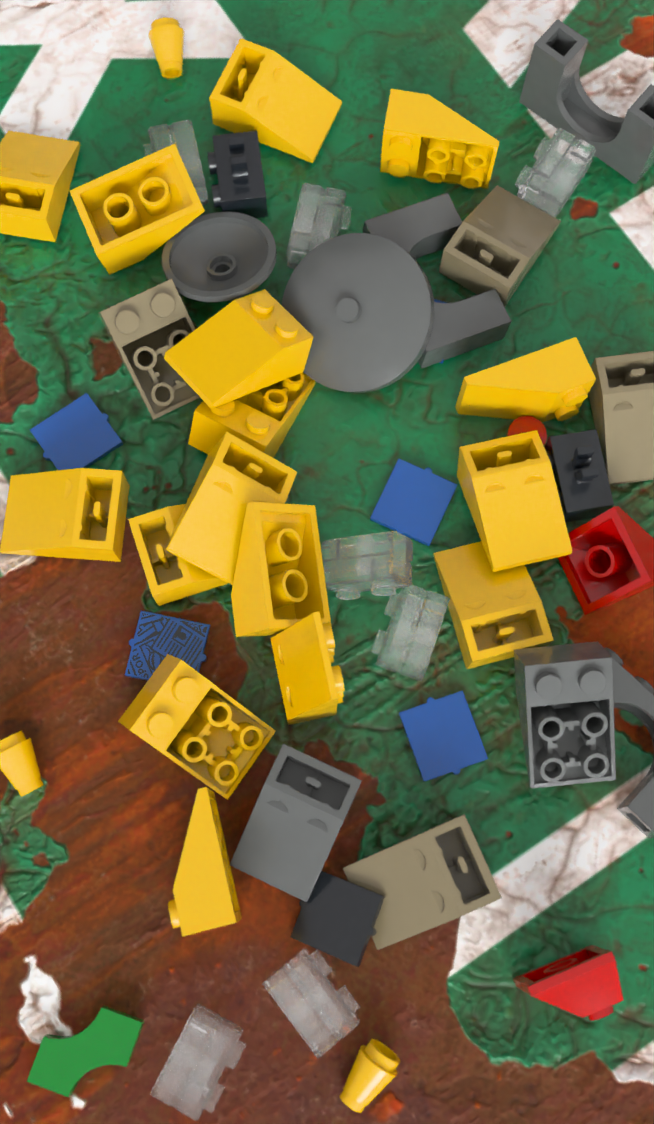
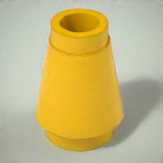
[148,17,184,79]
[0,731,44,797]
[340,1039,400,1113]

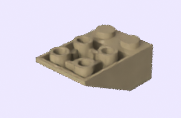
[439,185,561,307]
[99,279,200,420]
[588,351,654,485]
[343,814,502,950]

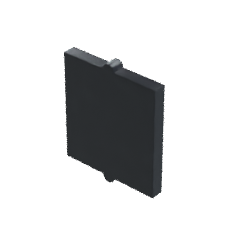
[290,871,385,967]

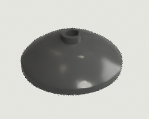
[162,212,277,302]

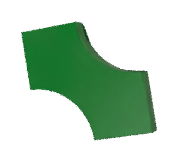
[26,1006,145,1097]

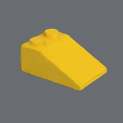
[70,144,205,275]
[164,289,314,409]
[455,337,596,422]
[231,502,331,637]
[168,787,242,936]

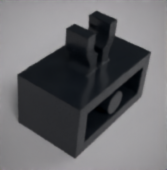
[207,130,268,218]
[544,429,614,522]

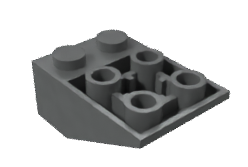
[514,641,616,789]
[230,744,362,902]

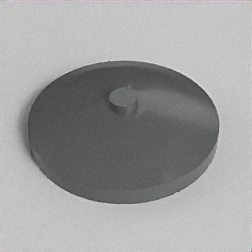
[282,233,435,393]

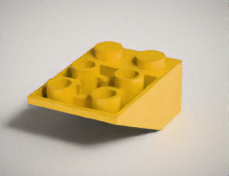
[209,38,342,163]
[380,89,499,189]
[0,130,81,243]
[188,372,316,458]
[457,430,572,572]
[165,432,297,585]
[0,468,130,562]
[128,504,228,606]
[433,541,554,669]
[270,611,345,725]
[118,654,276,800]

